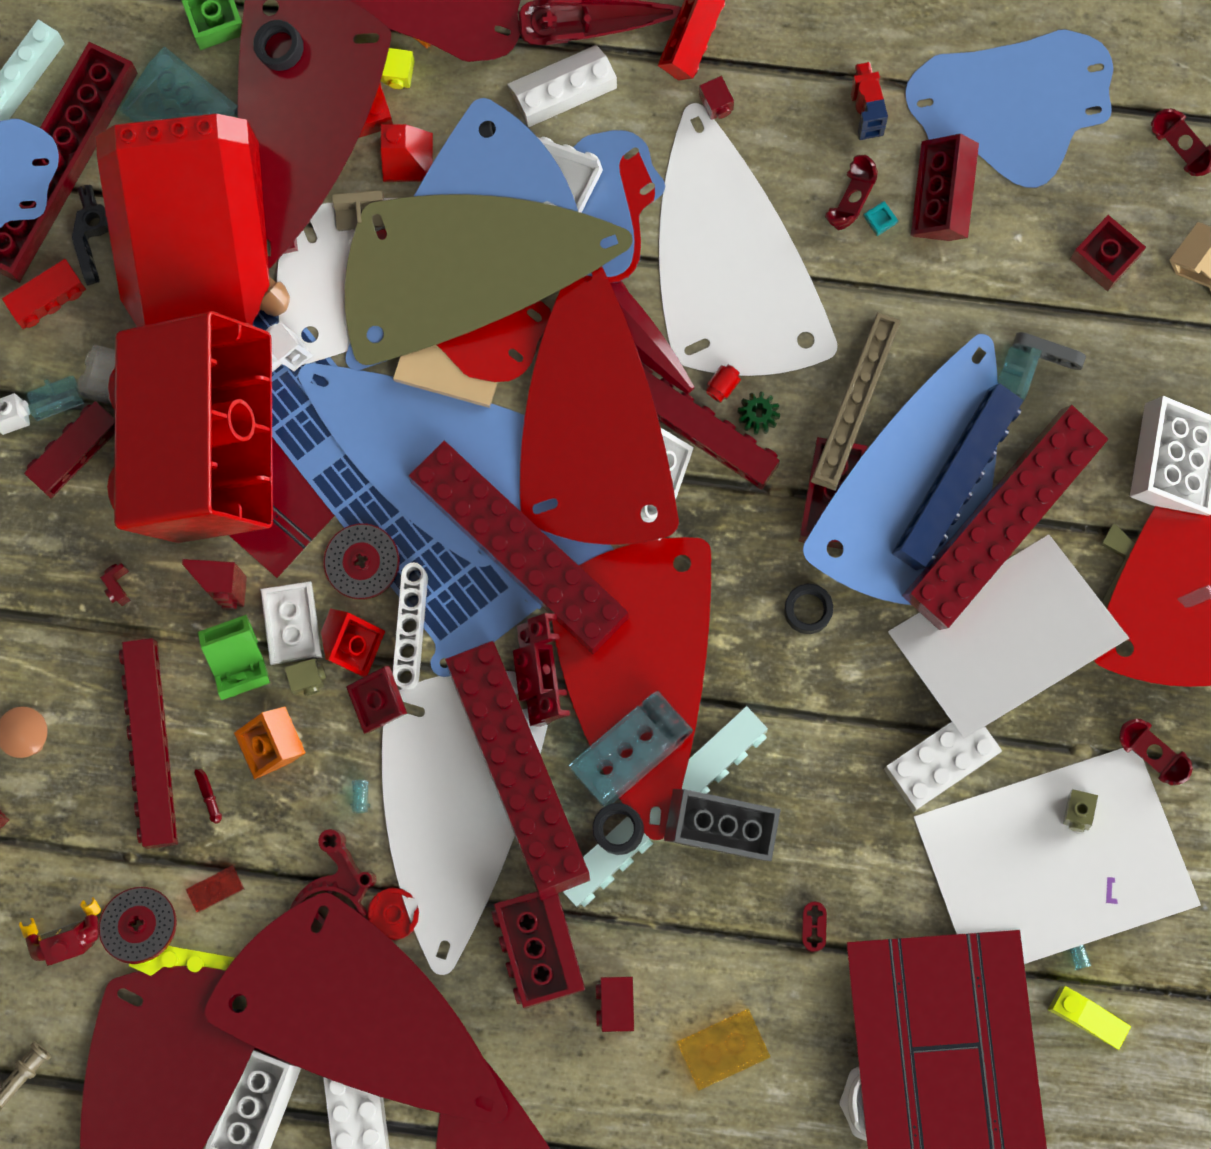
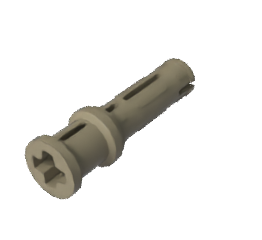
[0,1042,52,1111]

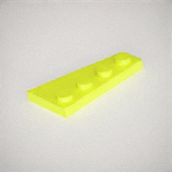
[129,946,235,976]

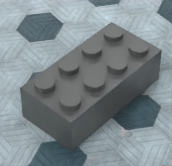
[664,789,781,861]

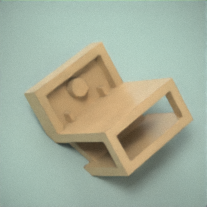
[1170,222,1211,291]

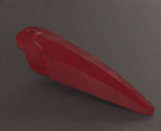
[519,0,681,45]
[586,281,695,394]

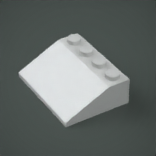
[1130,396,1211,516]

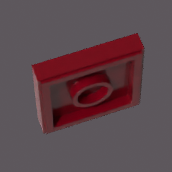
[346,666,408,734]

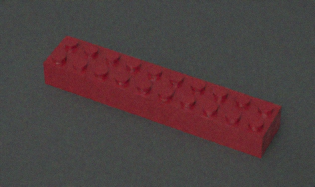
[0,42,138,283]
[902,405,1109,630]
[409,440,629,654]
[445,641,590,900]

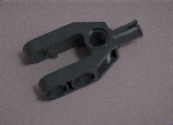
[72,185,109,286]

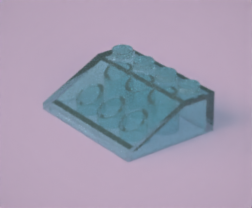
[120,47,238,122]

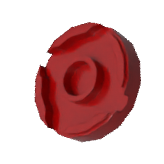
[367,888,419,941]

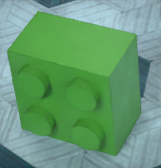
[182,0,242,50]

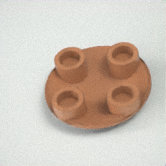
[0,707,48,758]

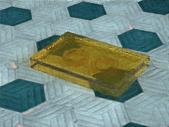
[677,1008,771,1091]

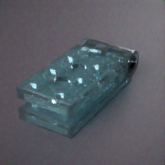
[569,691,693,808]

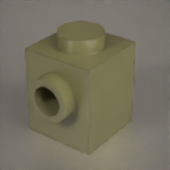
[285,659,327,696]
[1063,789,1098,832]

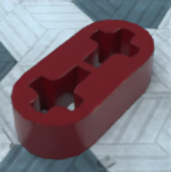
[802,901,827,952]

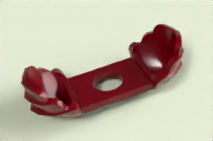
[1151,108,1211,176]
[825,155,878,230]
[1119,719,1193,786]

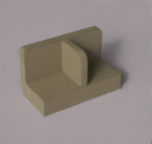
[332,190,385,231]

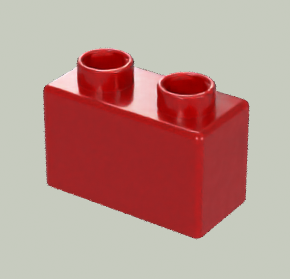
[107,311,273,543]

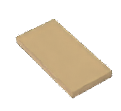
[393,345,498,408]

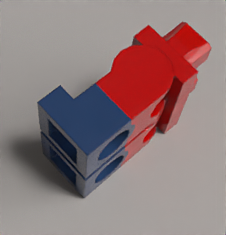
[851,62,888,140]

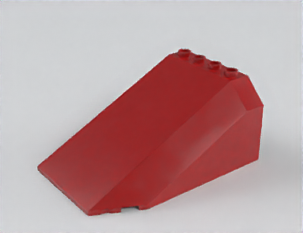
[96,114,270,327]

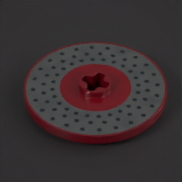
[324,523,400,600]
[99,887,177,964]

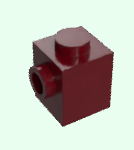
[699,76,734,120]

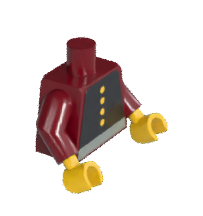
[19,897,101,966]

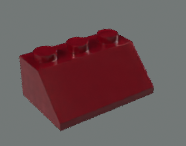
[182,559,247,610]

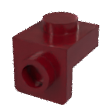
[100,563,131,606]

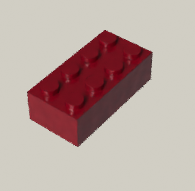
[798,437,868,549]

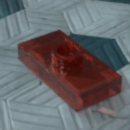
[185,865,245,913]

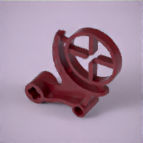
[290,829,377,933]

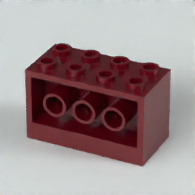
[491,891,586,1009]

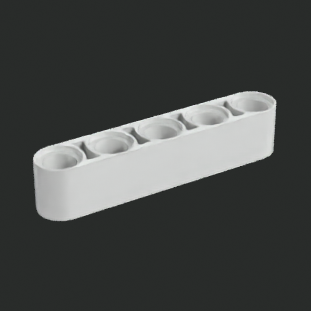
[393,563,428,690]

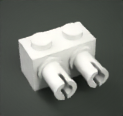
[266,322,313,372]

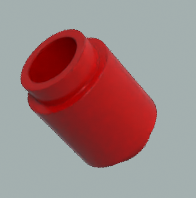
[705,364,741,403]

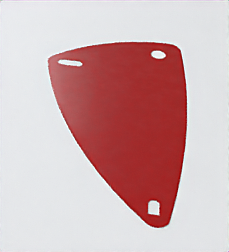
[520,266,679,545]
[1094,506,1211,687]
[552,537,711,840]

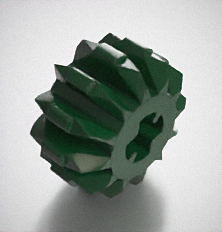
[737,392,780,435]

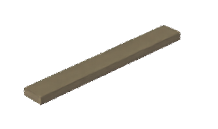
[811,312,901,491]

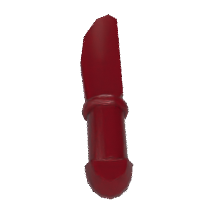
[194,769,222,824]

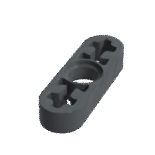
[1012,332,1086,370]

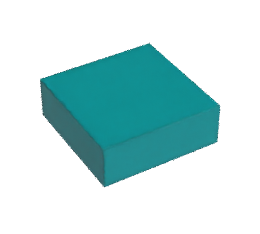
[863,201,899,236]

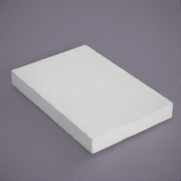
[261,581,322,665]

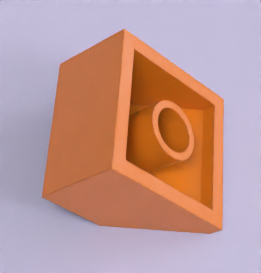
[234,707,306,779]

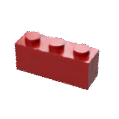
[1,258,86,329]

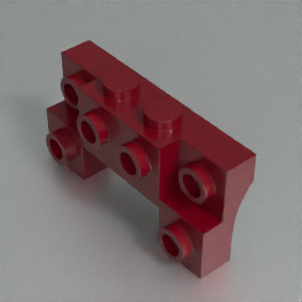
[513,613,570,727]

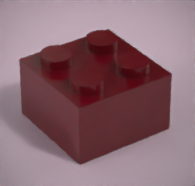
[1070,215,1146,292]
[596,977,634,1032]

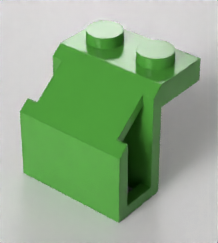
[198,615,270,700]

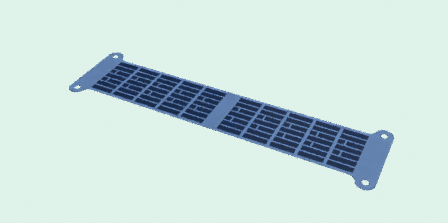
[253,310,540,677]

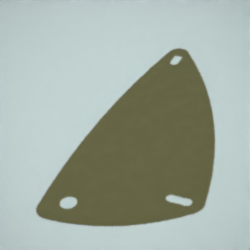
[345,194,633,365]

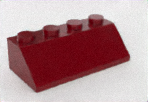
[910,134,979,241]

